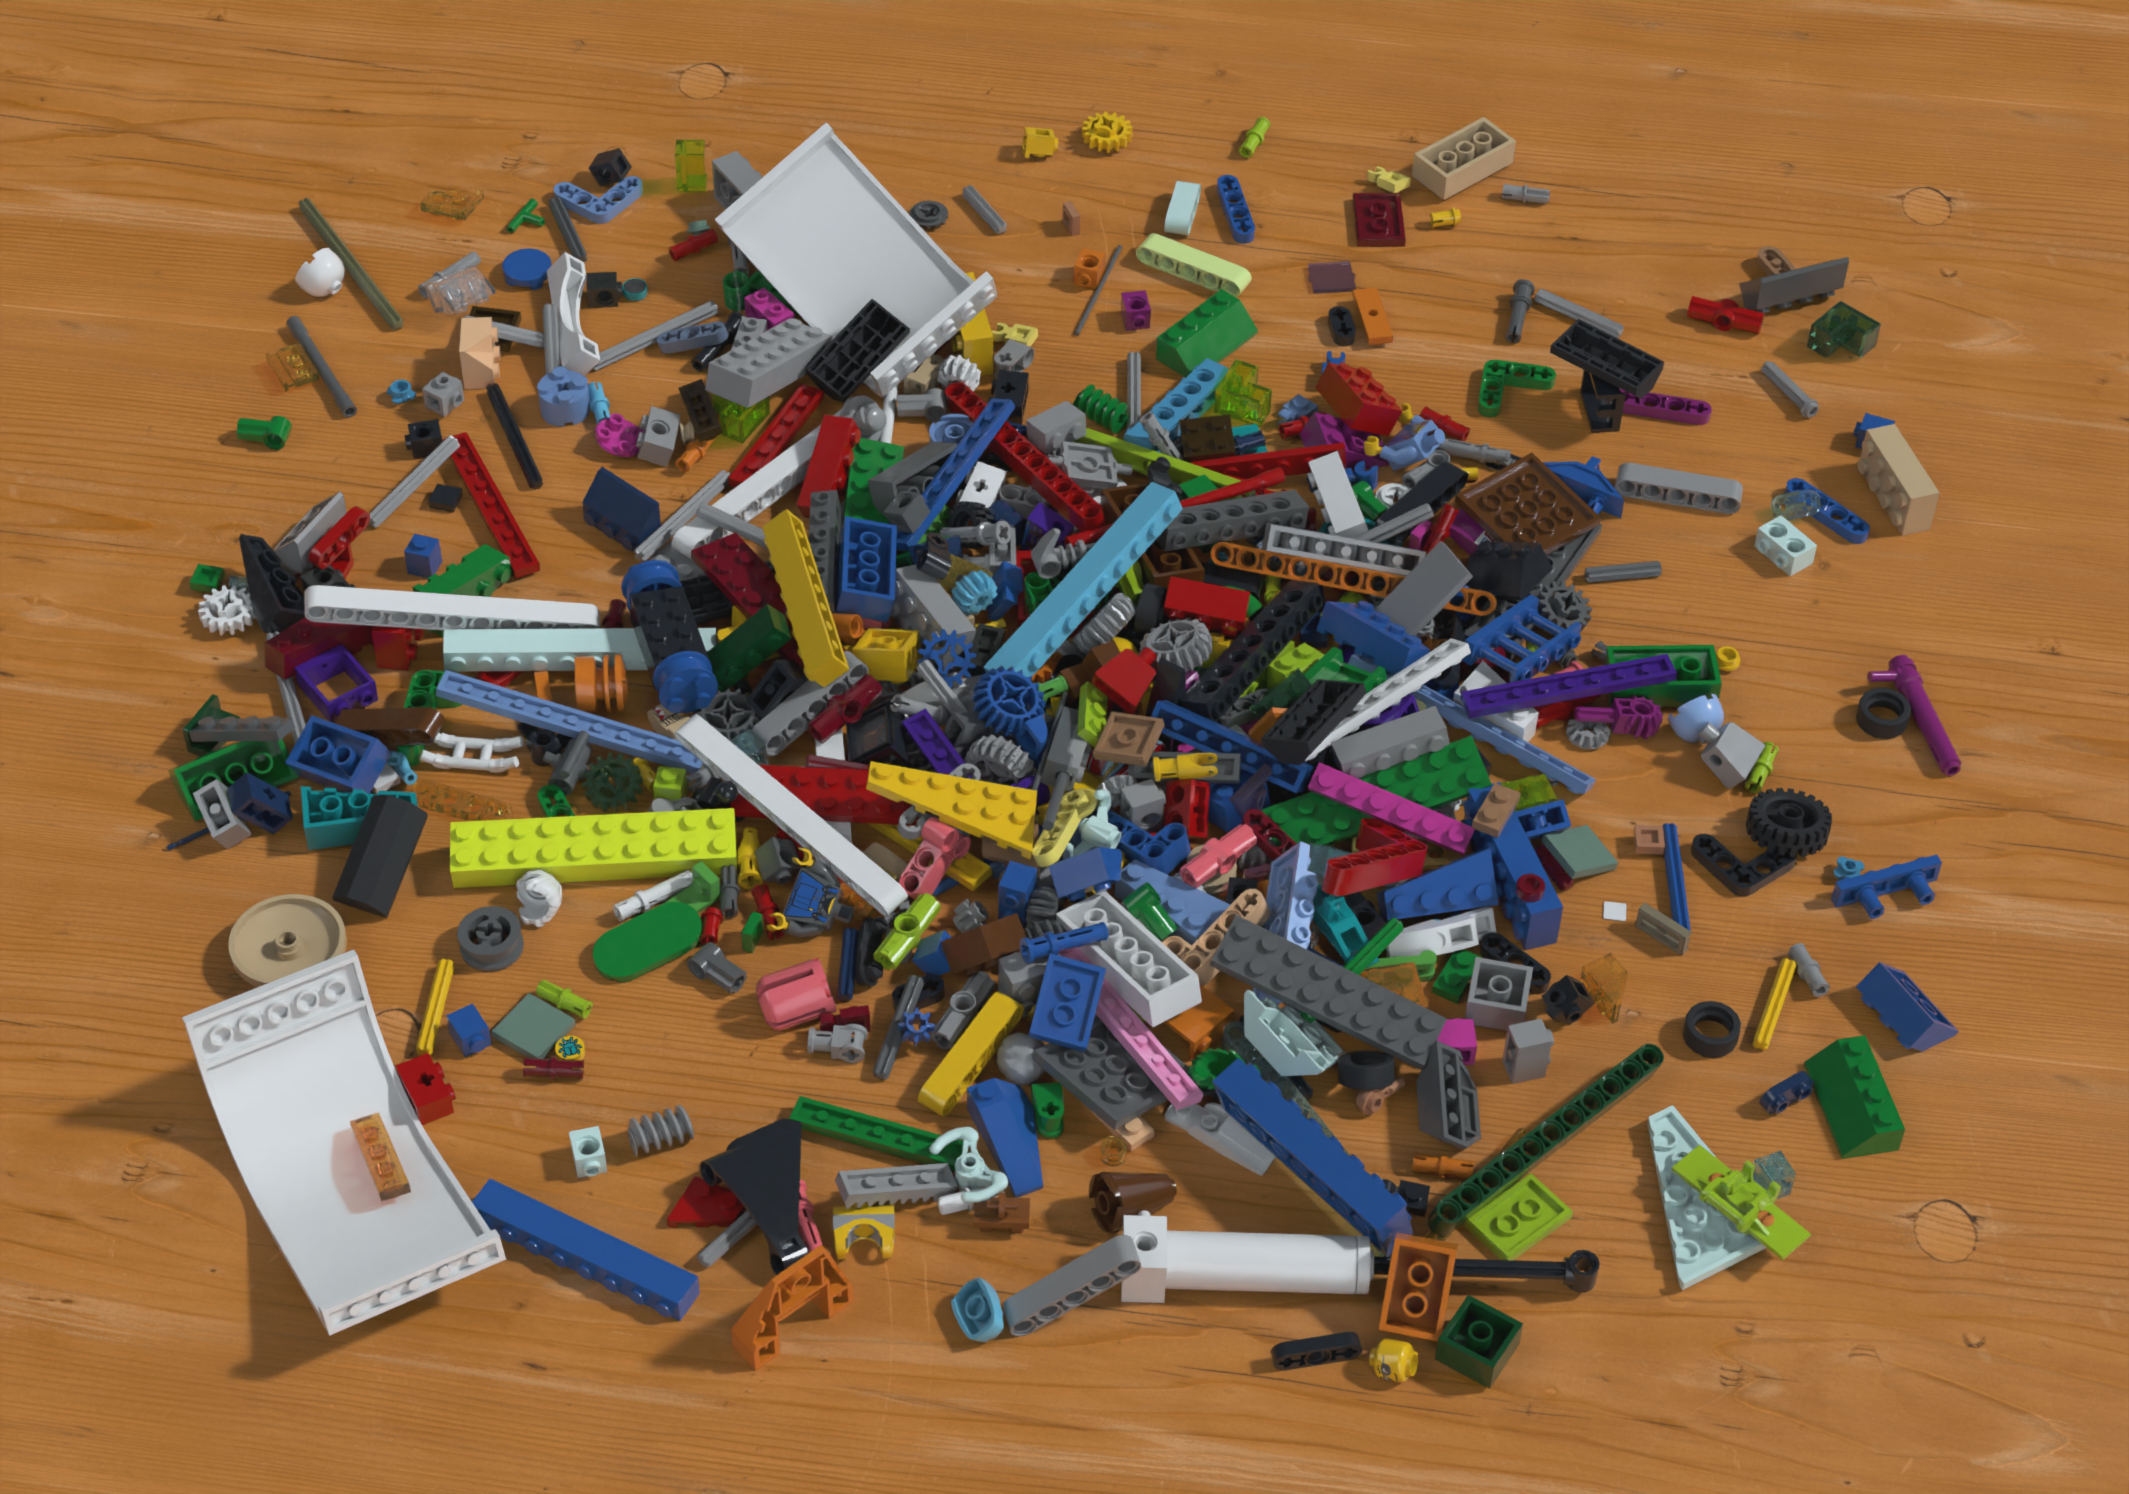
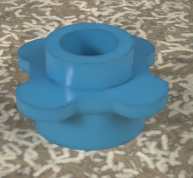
[387,380,416,404]
[1833,856,1864,881]

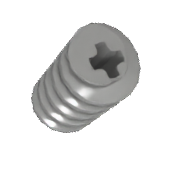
[627,1105,694,1157]

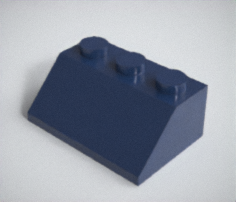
[582,467,661,552]

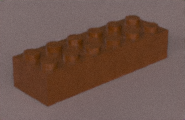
[1100,482,1205,590]

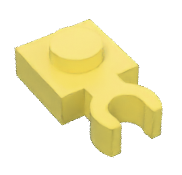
[1367,166,1411,193]
[992,323,1038,347]

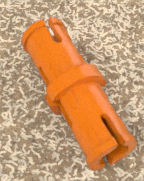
[1412,1152,1474,1179]

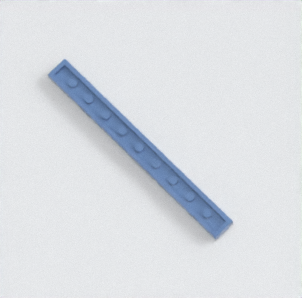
[1348,653,1596,795]
[436,670,704,774]

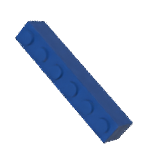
[1151,700,1315,793]

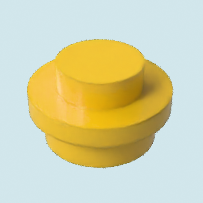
[1716,646,1740,671]

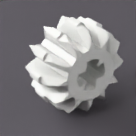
[937,355,981,392]

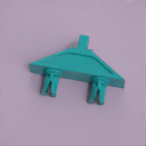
[1312,884,1379,967]

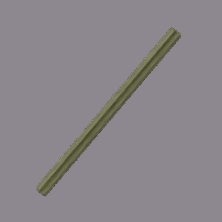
[298,198,404,330]

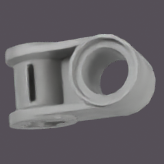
[994,339,1035,380]

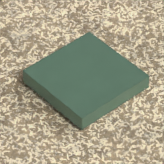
[1541,825,1618,879]
[492,993,575,1059]

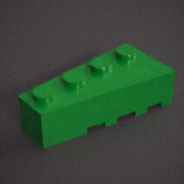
[412,544,512,638]

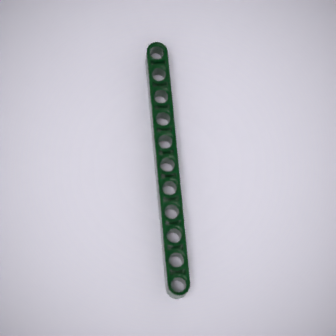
[1427,1044,1664,1236]

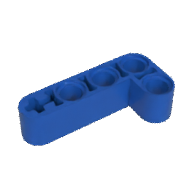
[1085,805,1191,874]

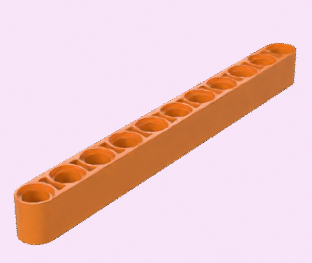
[1211,542,1497,616]

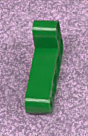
[395,670,462,767]

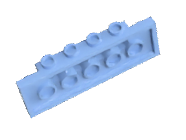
[1253,841,1318,1005]

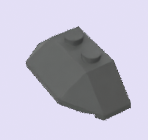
[1416,1041,1481,1150]

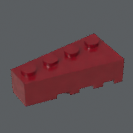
[265,617,374,680]

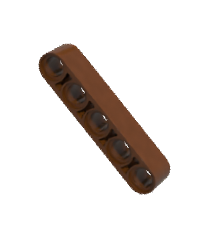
[333,707,445,746]

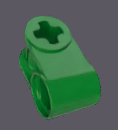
[1025,572,1053,615]
[1031,1082,1064,1139]

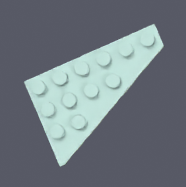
[1647,1105,1766,1290]

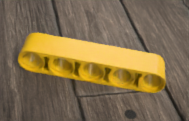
[918,991,1024,1117]

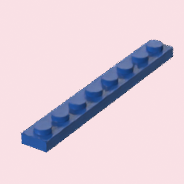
[896,398,1015,551]

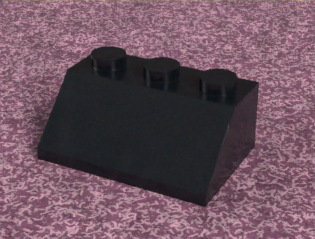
[1466,541,1553,601]

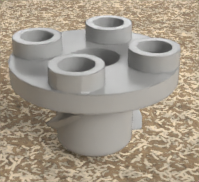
[840,396,886,441]

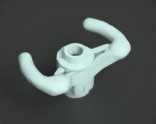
[1062,789,1122,860]
[929,1126,1008,1203]

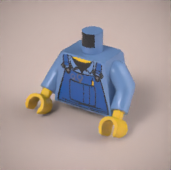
[1364,403,1445,471]

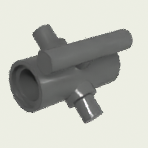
[542,731,598,796]

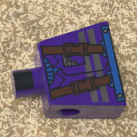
[1019,502,1074,551]

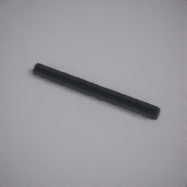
[486,383,543,489]

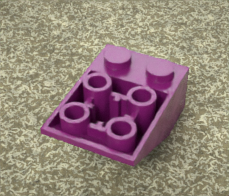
[1299,412,1390,471]

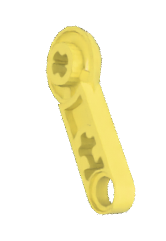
[1032,789,1098,867]

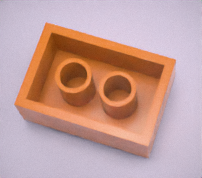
[1379,1232,1458,1341]

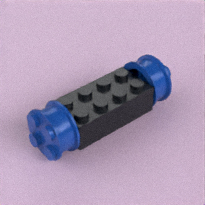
[621,560,718,713]

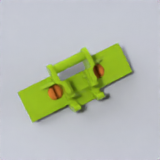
[1671,1145,1811,1261]

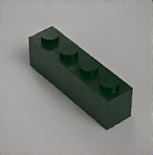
[707,604,792,693]

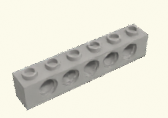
[1262,523,1426,576]

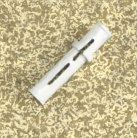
[613,870,693,921]

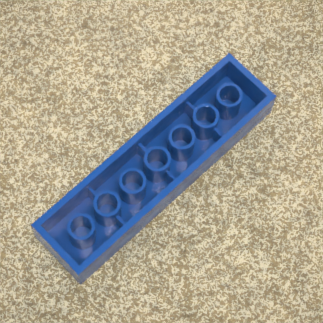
[1212,1058,1413,1257]

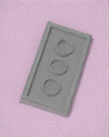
[1375,541,1473,636]

